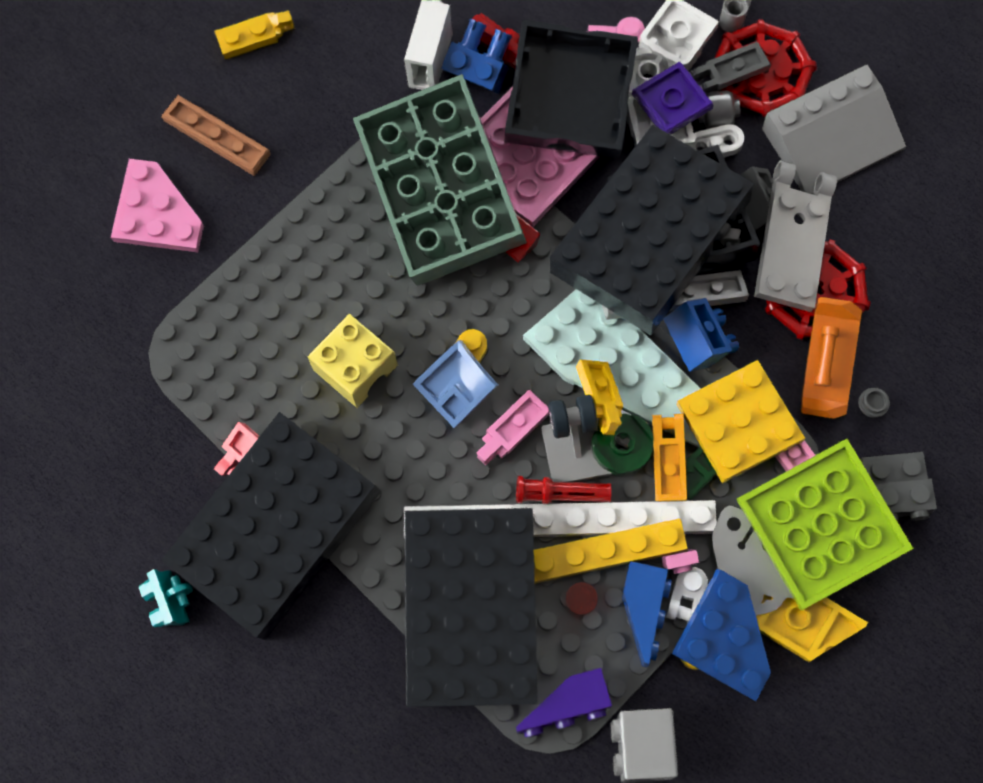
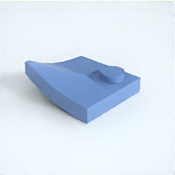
[413,340,498,428]

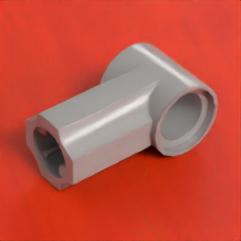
[719,0,752,33]

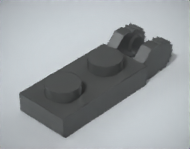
[689,42,771,94]

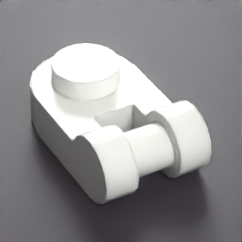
[666,567,708,624]

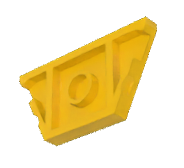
[756,594,868,662]

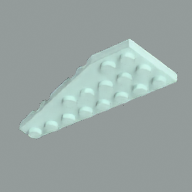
[523,289,701,448]

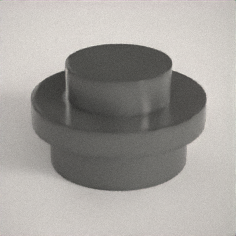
[858,388,890,418]

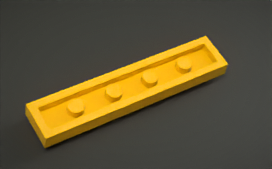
[534,518,688,584]

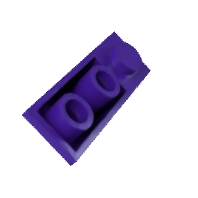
[516,668,612,738]

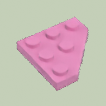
[111,159,204,252]

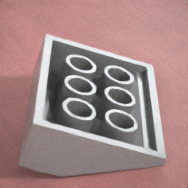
[762,65,906,194]

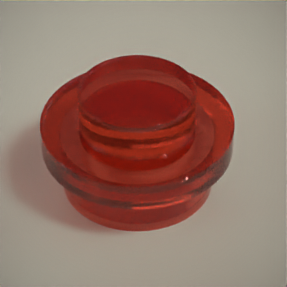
[566,582,598,615]

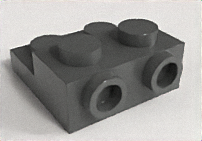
[860,452,937,521]

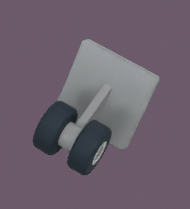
[541,395,612,482]

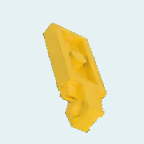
[215,11,295,59]
[576,359,624,435]

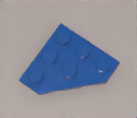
[672,569,771,701]

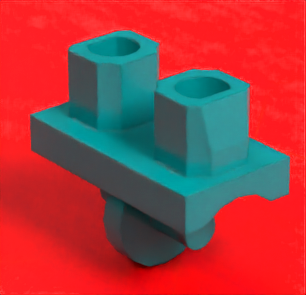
[138,569,193,627]

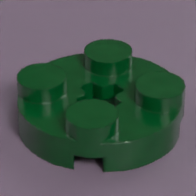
[591,413,654,476]

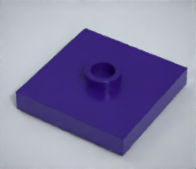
[632,61,714,135]

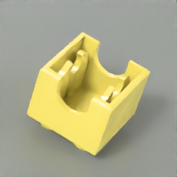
[308,313,398,408]

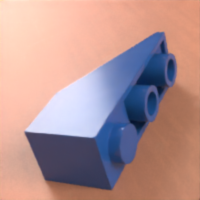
[622,561,672,668]

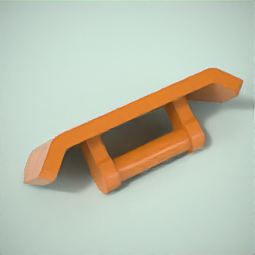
[801,297,862,419]

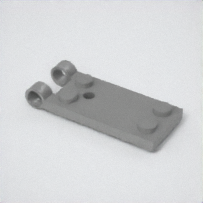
[754,160,837,312]

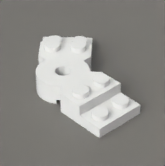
[627,0,719,147]

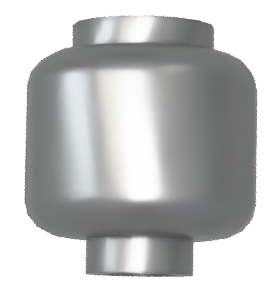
[699,91,740,129]

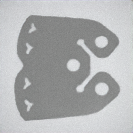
[712,506,794,615]

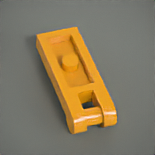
[652,414,687,501]

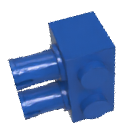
[441,18,512,94]
[664,298,739,372]

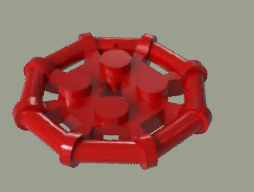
[715,19,817,117]
[765,239,871,340]

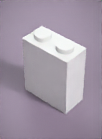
[404,0,452,90]

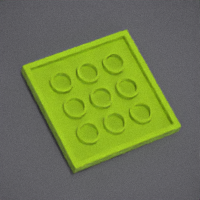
[737,439,913,610]

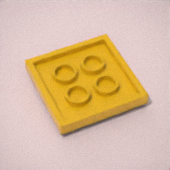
[676,360,805,483]

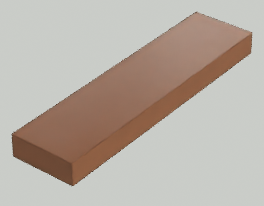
[162,95,271,176]

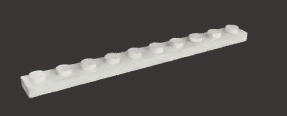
[404,500,717,539]

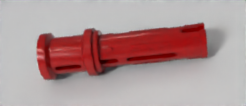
[516,476,612,505]

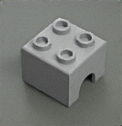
[611,709,678,783]

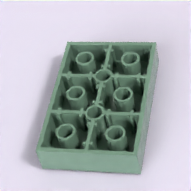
[353,74,527,286]

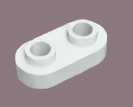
[692,124,744,157]

